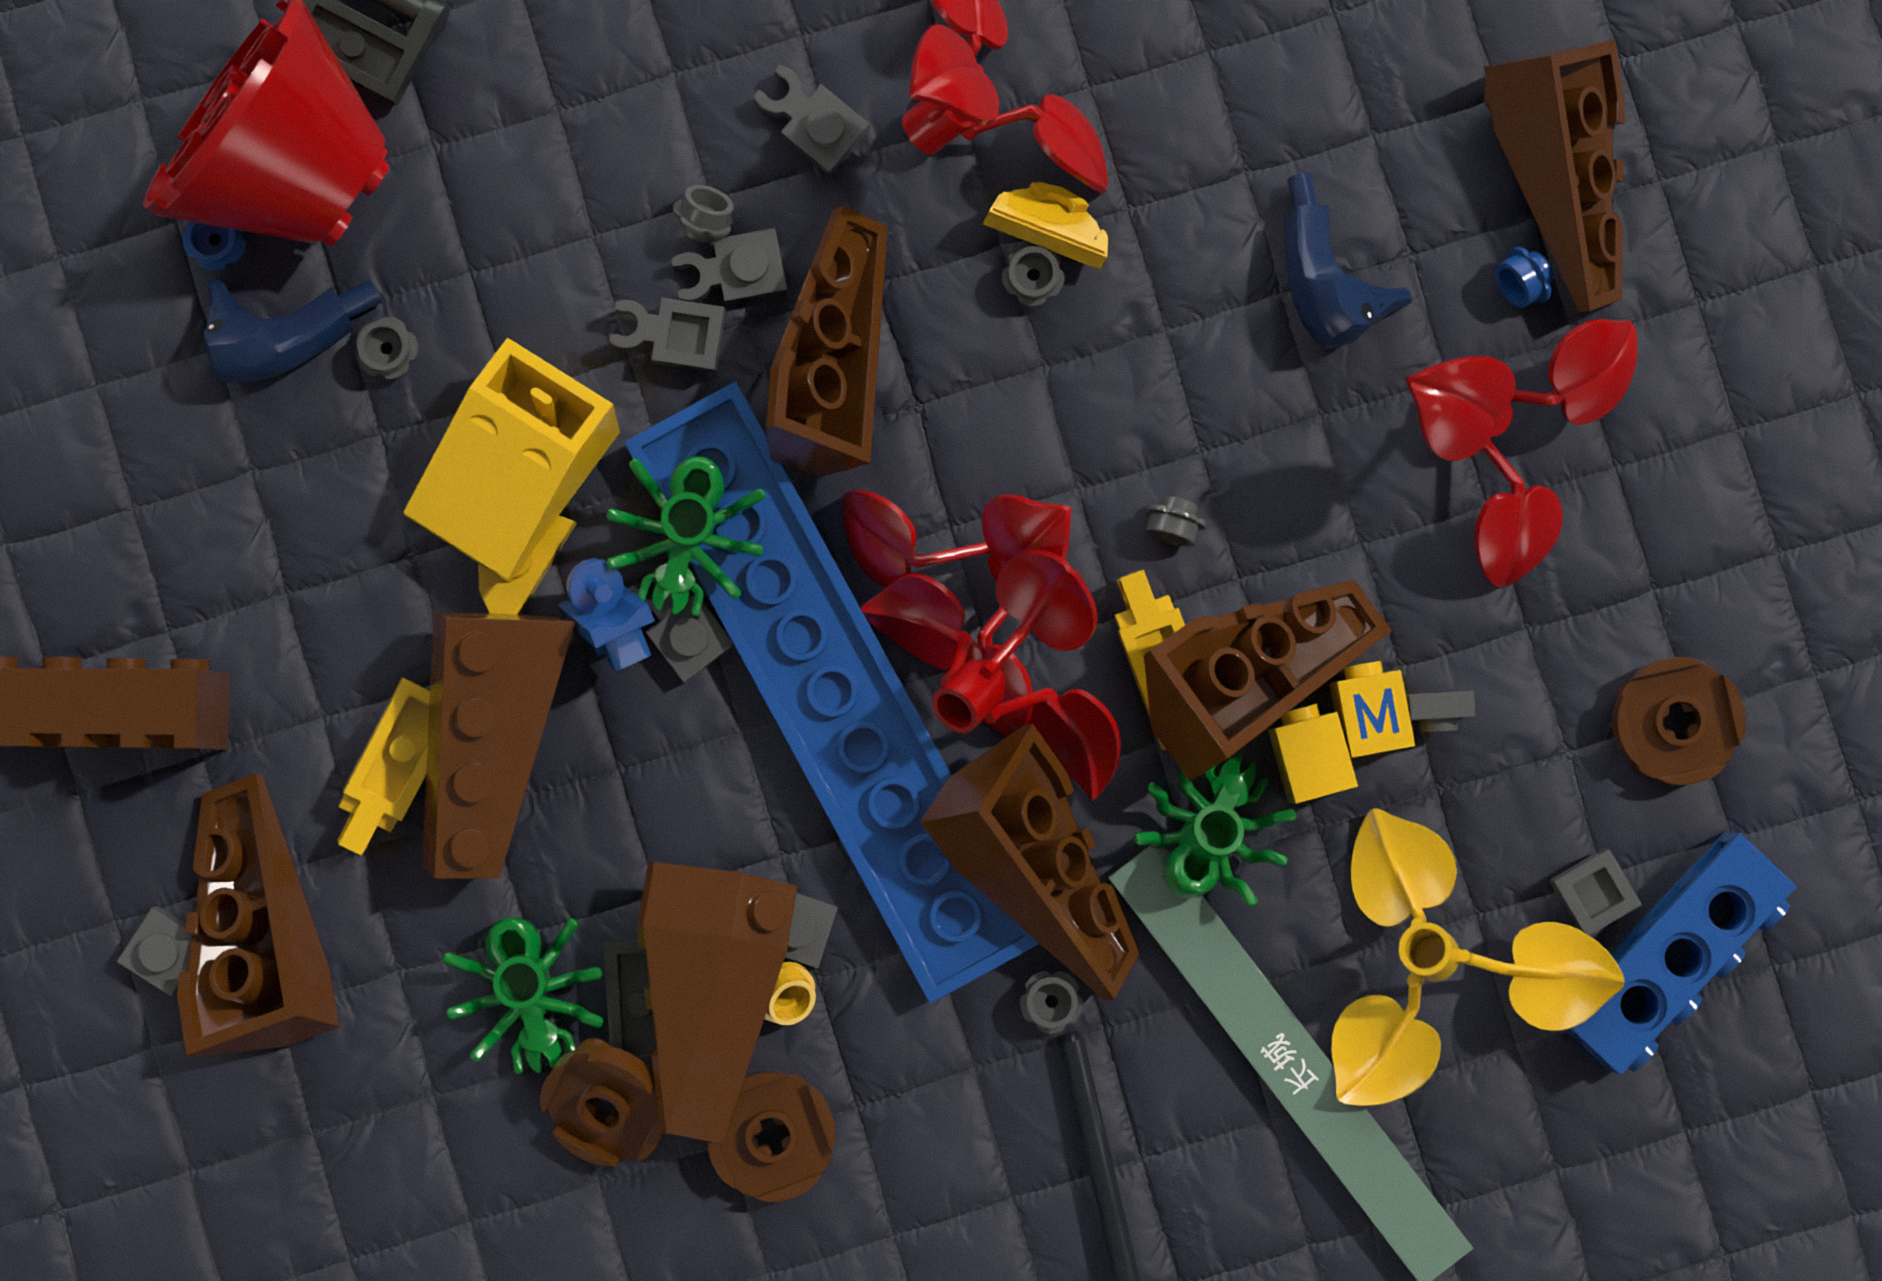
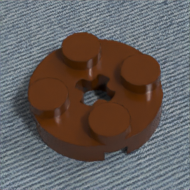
[1612,657,1746,785]
[540,1038,664,1166]
[707,1070,836,1202]

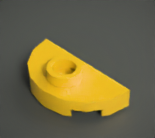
[983,182,1108,270]
[478,516,577,614]

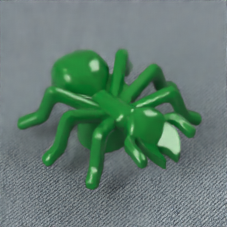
[606,456,766,616]
[1134,755,1296,907]
[442,916,603,1074]

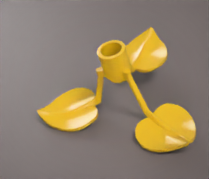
[1331,808,1625,1106]

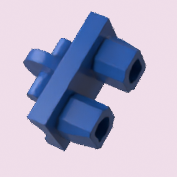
[557,558,654,671]

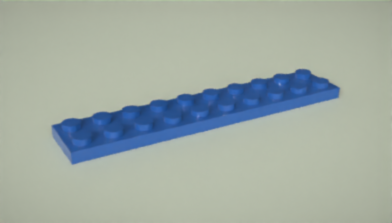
[624,381,1040,1004]

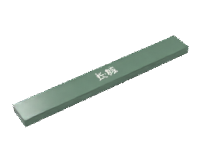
[1107,845,1474,1281]

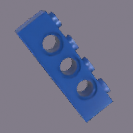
[1565,832,1797,1075]

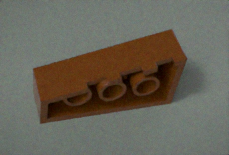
[422,612,575,879]
[0,656,230,750]

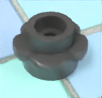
[673,185,734,242]
[1002,244,1065,306]
[356,317,418,380]
[1145,496,1207,547]
[1020,970,1083,1034]

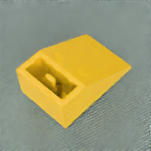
[403,338,620,583]

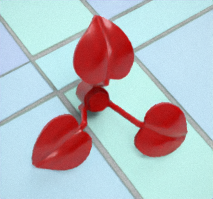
[902,0,1108,195]
[1406,319,1638,588]
[842,489,1071,737]
[860,550,1121,800]

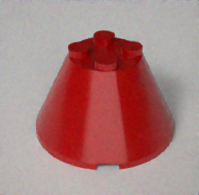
[143,0,390,247]

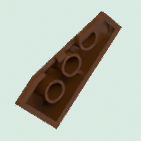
[1484,40,1625,312]
[766,205,888,478]
[1144,579,1392,781]
[920,724,1139,1001]
[177,773,340,1057]
[637,862,798,1144]

